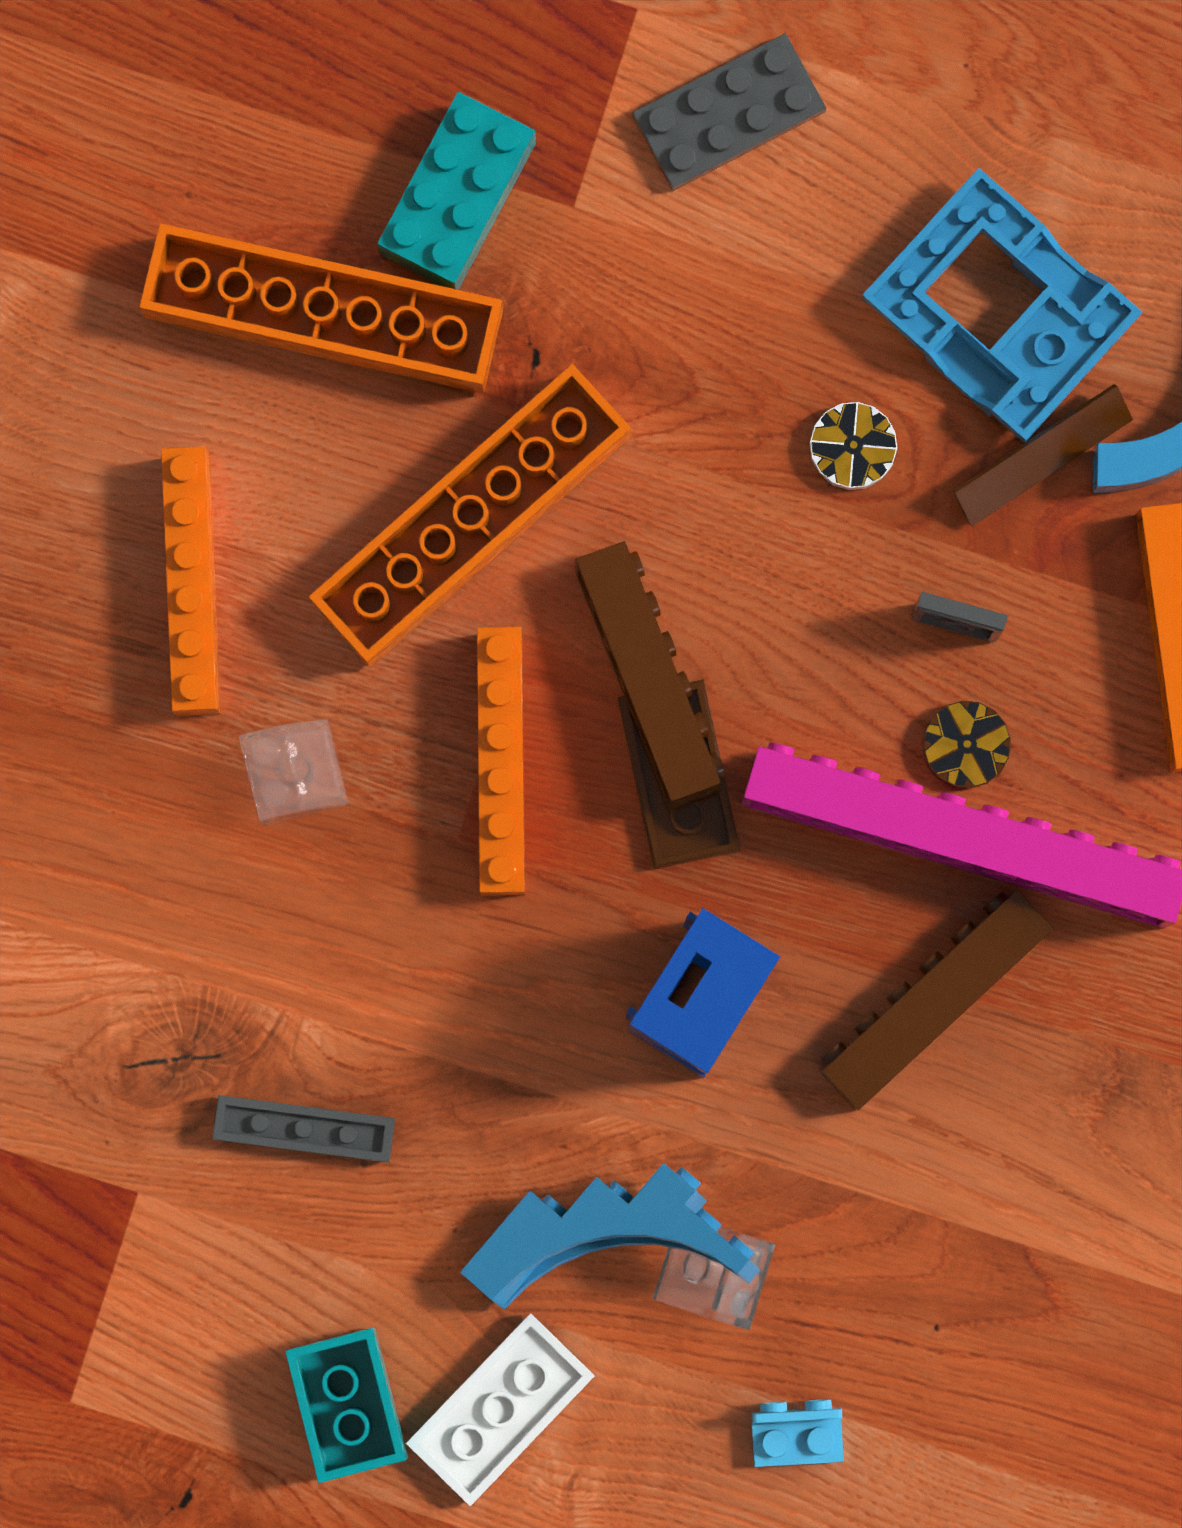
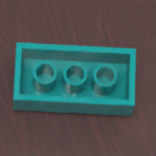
[377,91,536,290]

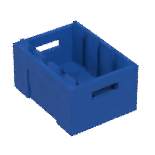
[626,908,780,1078]

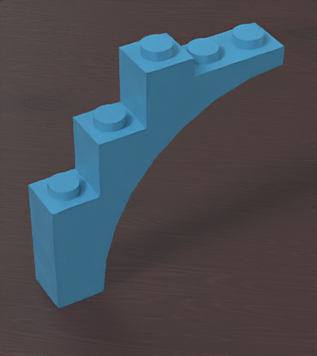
[460,1163,760,1309]

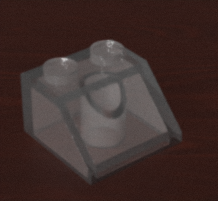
[239,719,349,826]
[653,1227,776,1330]

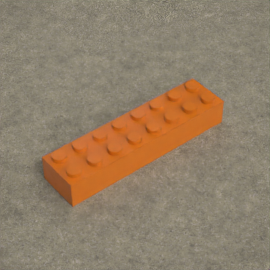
[139,223,503,394]
[308,363,631,668]

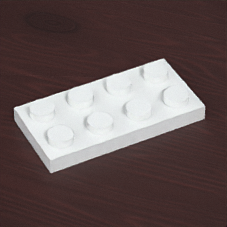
[406,1313,595,1506]

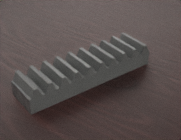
[213,1095,396,1163]

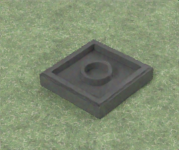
[912,592,1008,643]

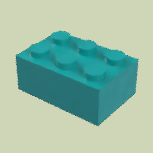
[285,1326,408,1483]

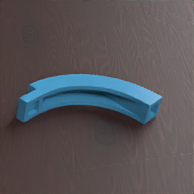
[1092,422,1182,494]

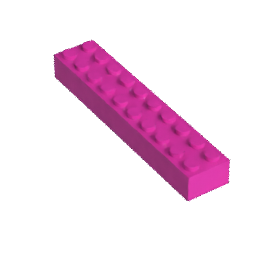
[741,742,1182,928]

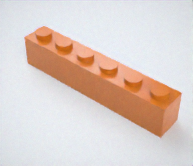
[161,446,221,717]
[1135,503,1182,773]
[477,627,525,896]

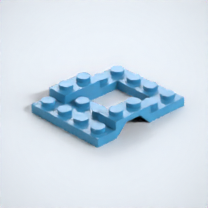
[861,168,1142,443]

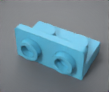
[751,1399,844,1467]

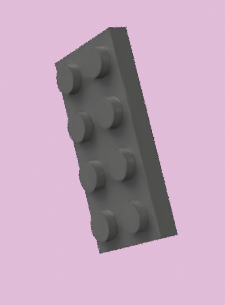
[632,33,826,191]

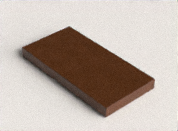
[617,679,740,870]

